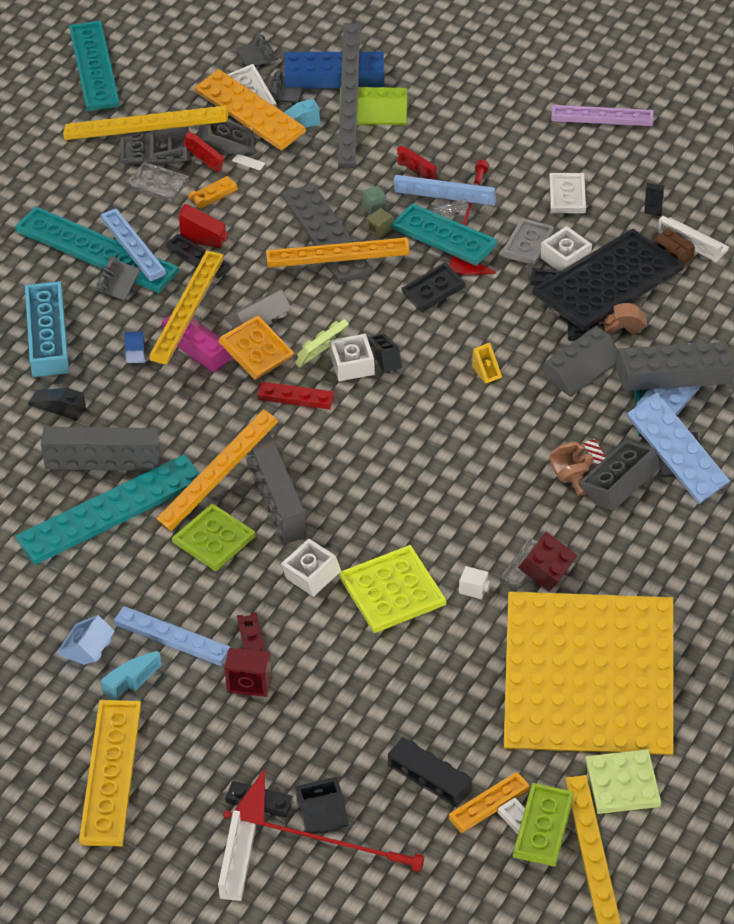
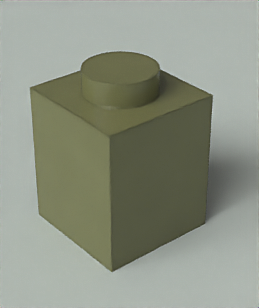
[366,208,393,239]

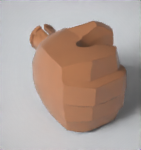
[549,441,594,496]

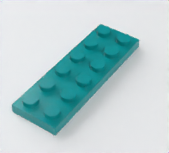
[391,203,497,266]

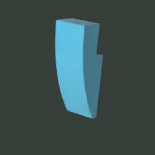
[101,651,162,700]

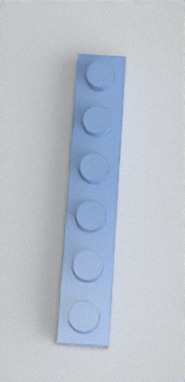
[393,175,496,205]
[101,208,166,281]
[114,606,230,666]

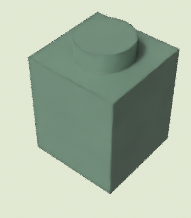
[362,185,386,215]

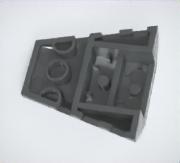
[120,126,192,165]

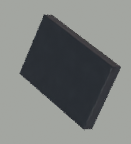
[401,262,466,313]

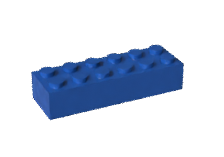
[285,51,384,89]

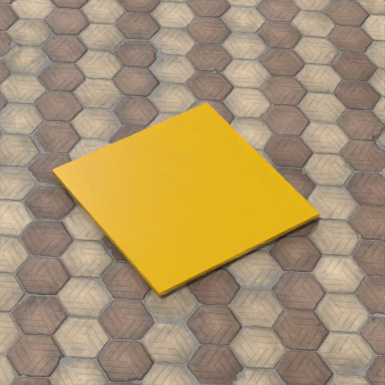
[504,592,673,755]

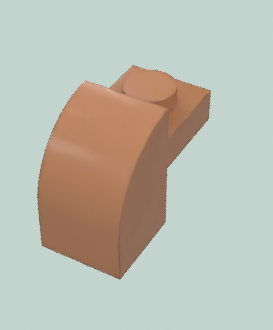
[603,303,647,335]

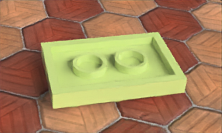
[295,319,349,368]

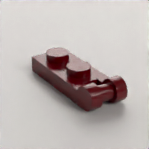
[237,612,266,652]

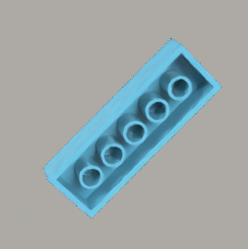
[25,281,69,377]

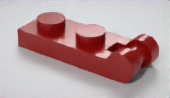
[183,132,224,173]
[397,146,437,180]

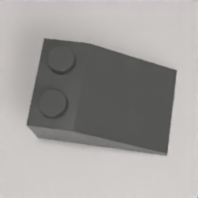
[199,120,255,154]

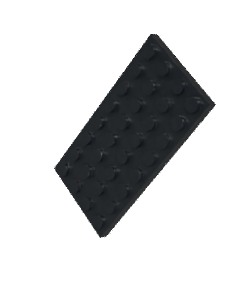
[532,229,684,331]

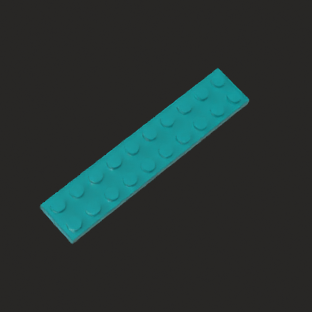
[15,206,179,293]
[15,454,200,565]

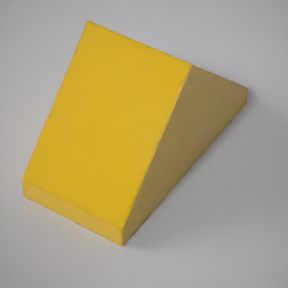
[472,342,502,384]

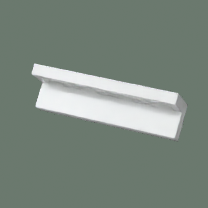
[658,216,729,262]
[218,811,256,901]

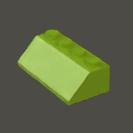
[339,87,408,125]

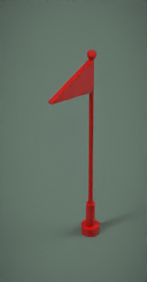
[449,160,496,275]
[223,770,425,872]

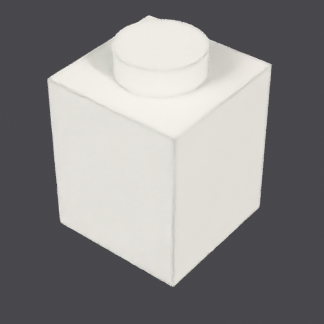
[459,566,491,599]

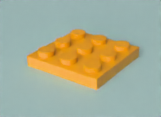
[218,315,295,380]

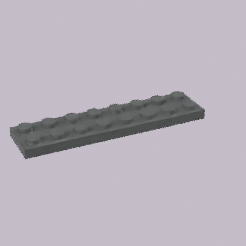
[282,183,372,284]

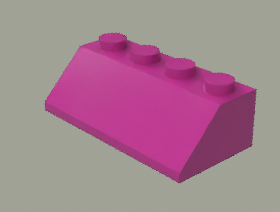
[162,314,233,372]

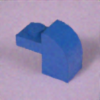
[125,331,146,363]

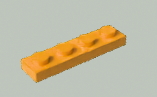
[449,772,530,833]

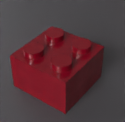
[518,531,578,592]
[224,648,272,697]

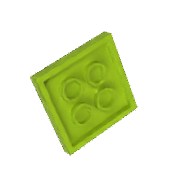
[172,503,256,572]

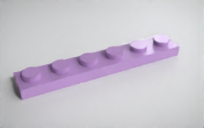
[551,105,653,126]

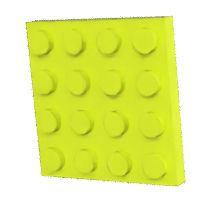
[339,545,446,633]

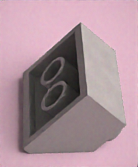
[224,289,291,329]

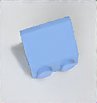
[57,615,115,665]

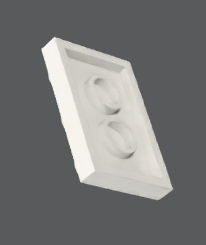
[549,173,586,213]

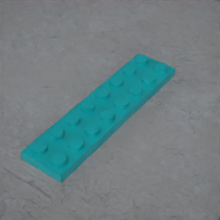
[69,20,120,112]

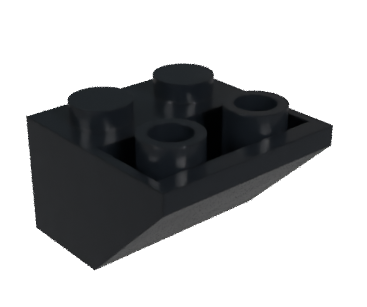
[295,777,349,834]

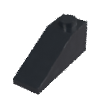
[367,333,402,373]
[28,388,86,421]

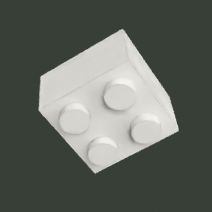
[541,226,592,271]
[330,334,375,381]
[281,539,341,597]

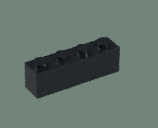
[388,737,472,808]

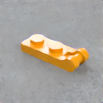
[188,176,238,209]

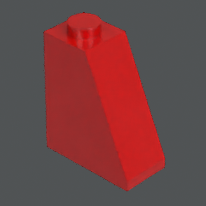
[178,204,228,248]

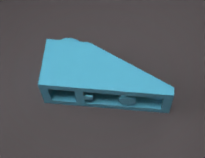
[284,99,320,128]

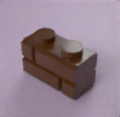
[654,228,695,265]

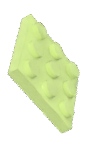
[585,749,661,814]

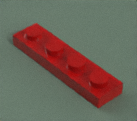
[257,382,334,410]

